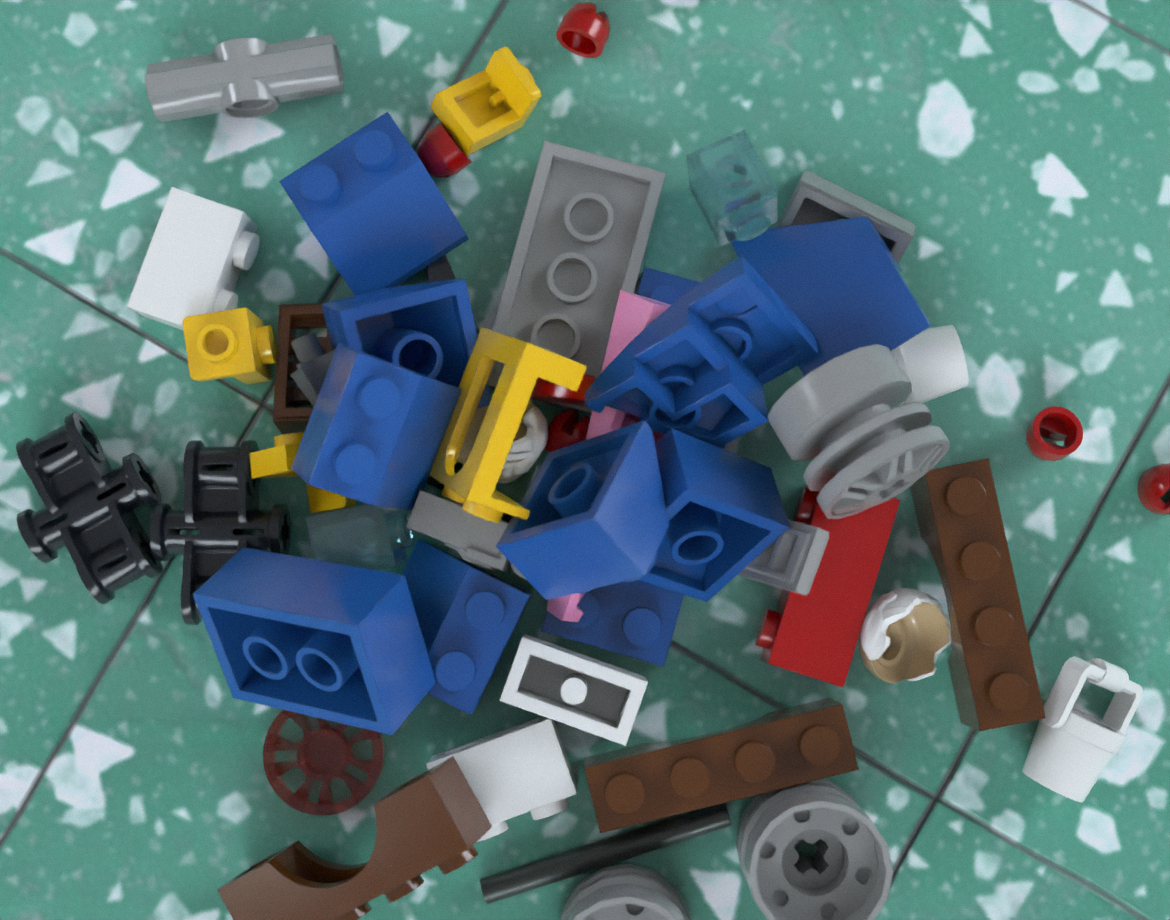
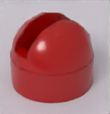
[556,2,610,58]
[417,122,472,178]
[1026,406,1083,461]
[544,409,591,452]
[1137,463,1170,515]

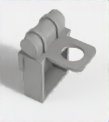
[406,466,541,580]

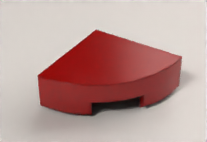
[531,374,596,408]

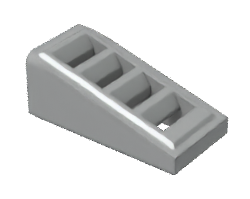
[738,520,830,596]

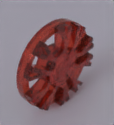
[263,710,384,816]

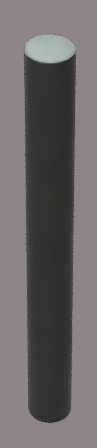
[480,803,732,904]

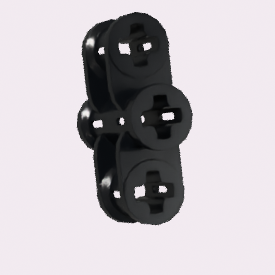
[16,412,163,604]
[149,440,291,625]

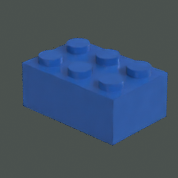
[193,547,436,735]

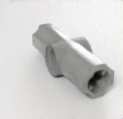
[144,34,344,122]

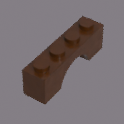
[910,458,1046,731]
[584,697,859,833]
[217,757,492,920]

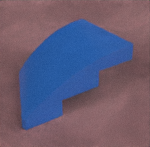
[729,217,933,377]
[585,255,818,447]

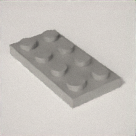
[487,141,666,415]

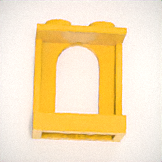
[429,327,587,523]

